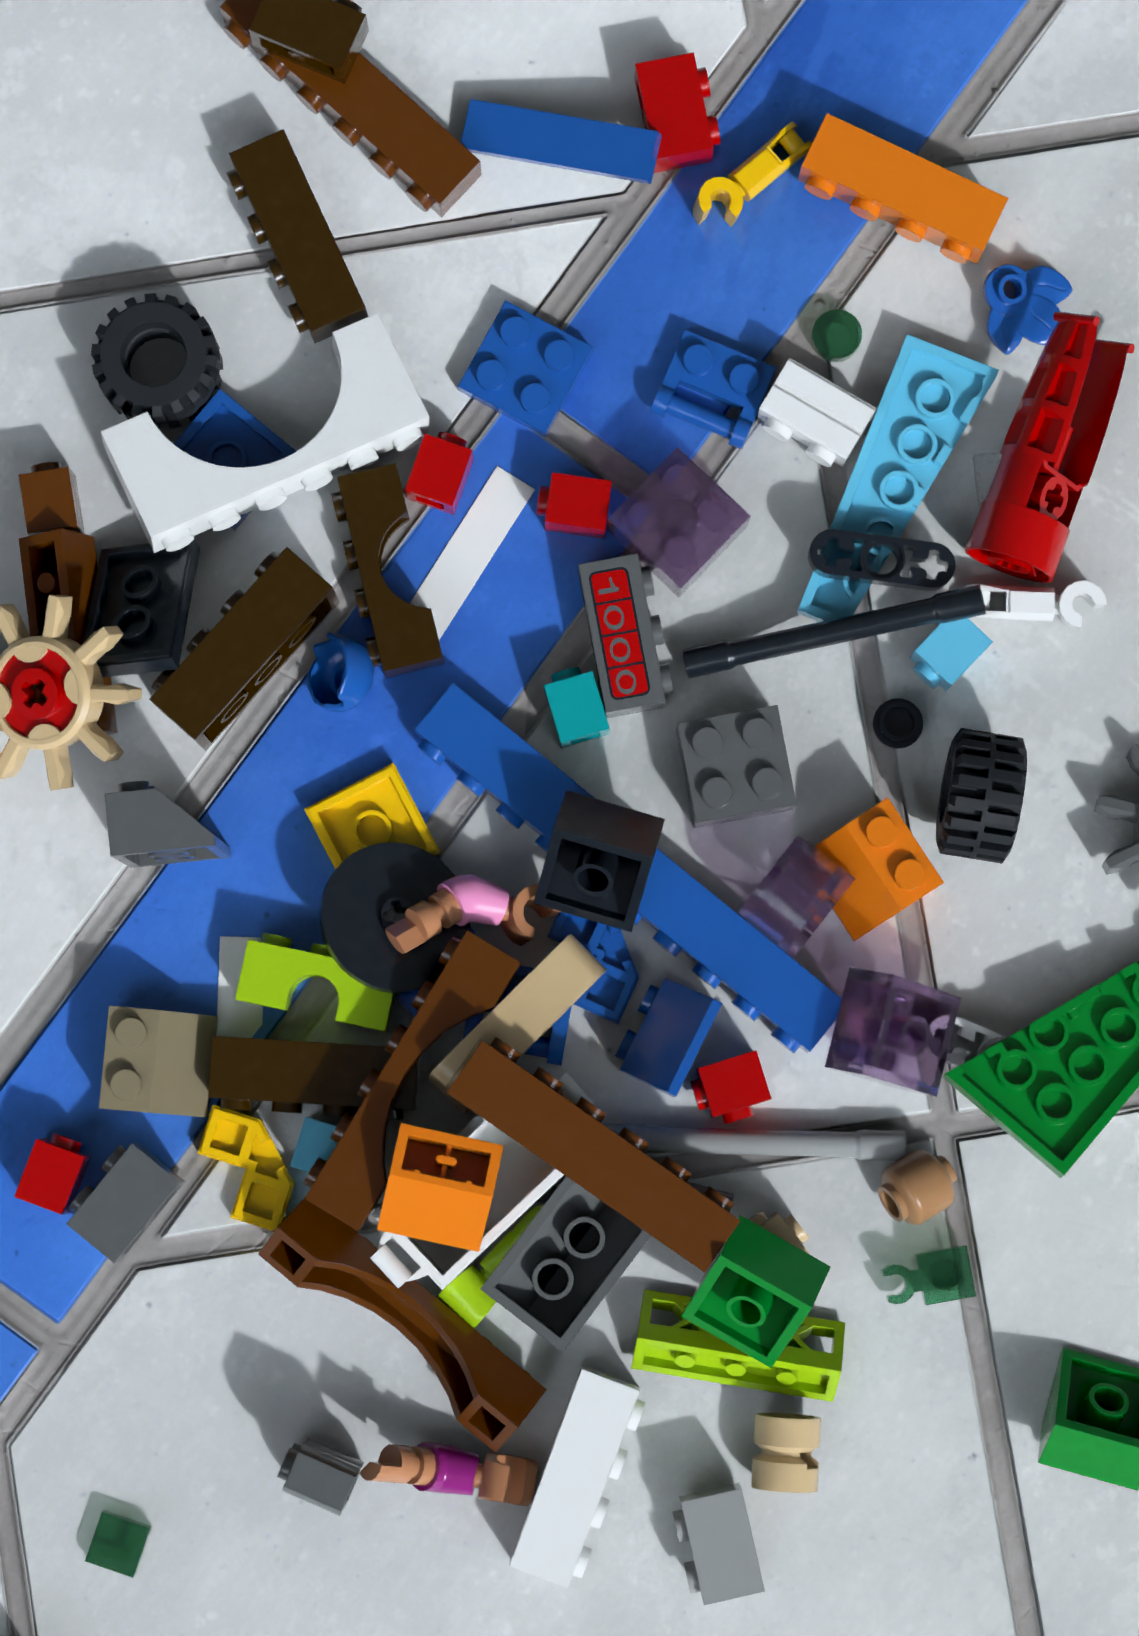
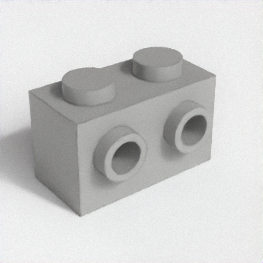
[672,1483,765,1605]

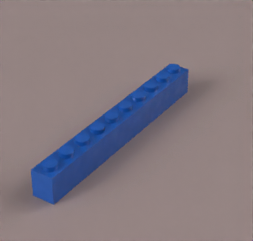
[414,683,849,1054]

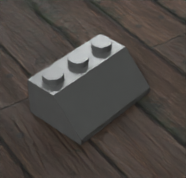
[105,781,231,868]
[480,1176,651,1353]

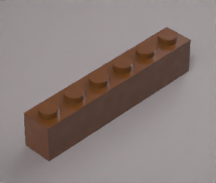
[220,0,482,218]
[444,1037,740,1273]

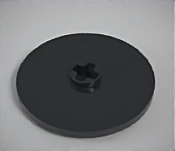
[319,842,470,993]

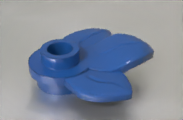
[983,265,1073,355]

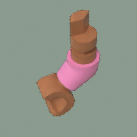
[385,874,561,954]

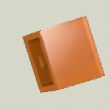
[377,1123,504,1252]

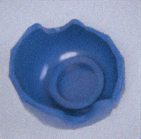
[308,632,374,712]

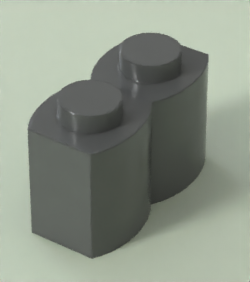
[277,1437,364,1516]

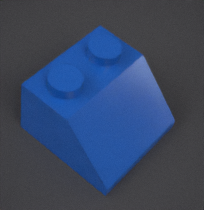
[615,978,722,1097]

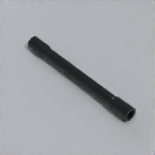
[683,584,986,679]

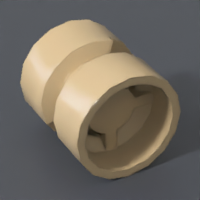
[751,1412,821,1493]

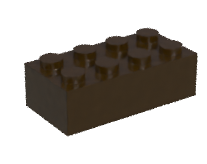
[149,547,340,751]

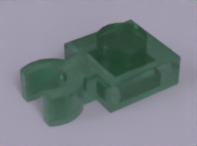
[881,1245,976,1305]

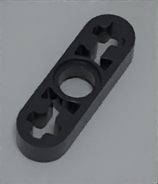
[808,529,956,591]

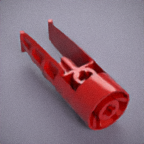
[965,311,1135,583]

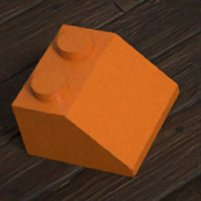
[798,797,944,941]

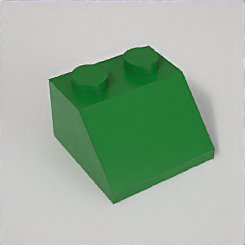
[681,1215,831,1368]
[1038,1347,1139,1491]

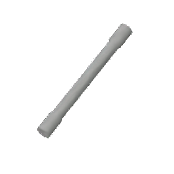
[602,1123,906,1161]

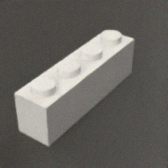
[509,1365,646,1588]

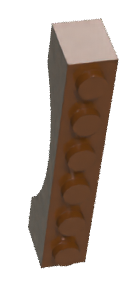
[303,930,521,1231]
[258,1196,547,1453]

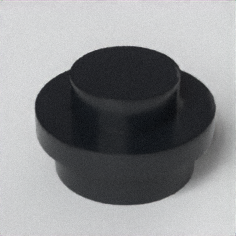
[872,698,923,749]

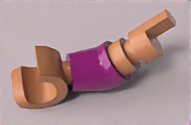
[359,1442,538,1506]

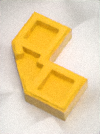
[197,1105,295,1232]

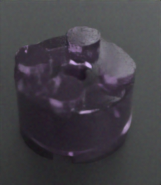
[738,835,856,959]

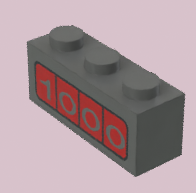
[578,554,673,718]

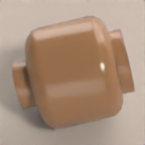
[878,1149,957,1225]

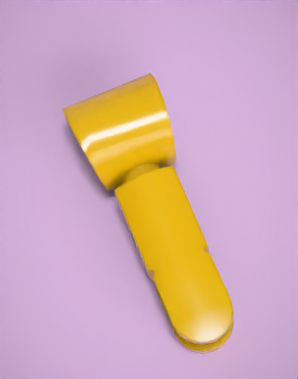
[693,121,812,227]

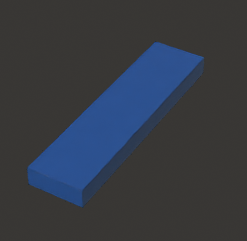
[461,99,662,184]

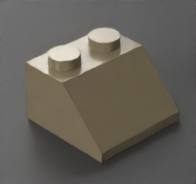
[99,1006,218,1117]

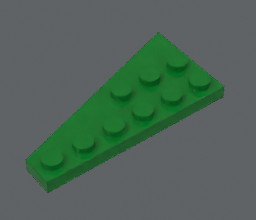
[942,961,1139,1178]

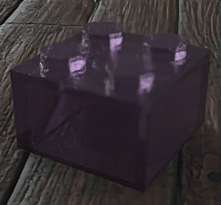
[607,447,751,597]
[825,967,961,1097]

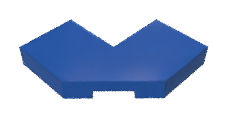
[547,912,639,1024]

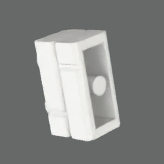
[757,358,876,467]

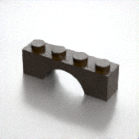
[331,463,445,678]

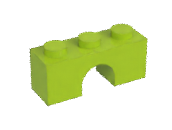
[235,933,396,1032]

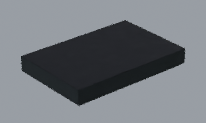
[82,538,200,678]

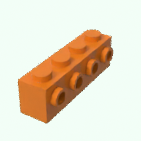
[798,113,1009,264]

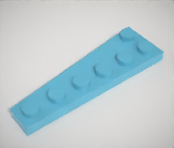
[797,334,999,622]

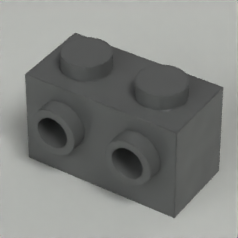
[66,1143,186,1263]

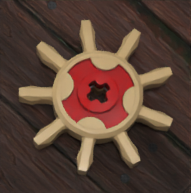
[0,595,142,791]

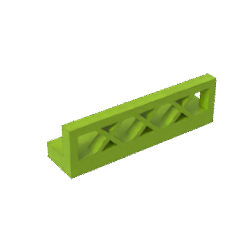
[631,1289,845,1402]

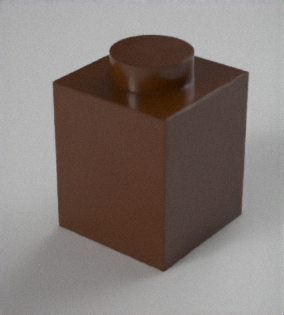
[18,462,85,536]

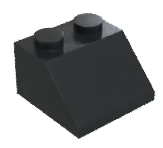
[534,790,665,932]

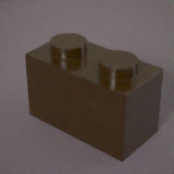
[249,0,369,84]

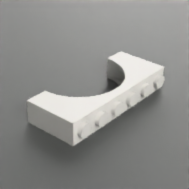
[101,313,430,553]

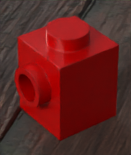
[690,1050,772,1124]

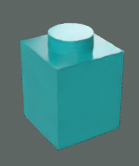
[544,667,610,749]

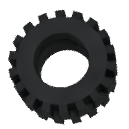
[91,293,223,430]
[936,728,1027,864]

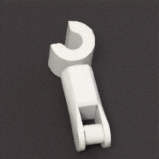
[966,580,1107,630]

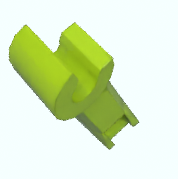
[438,1205,544,1328]

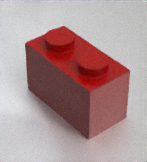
[634,52,720,173]

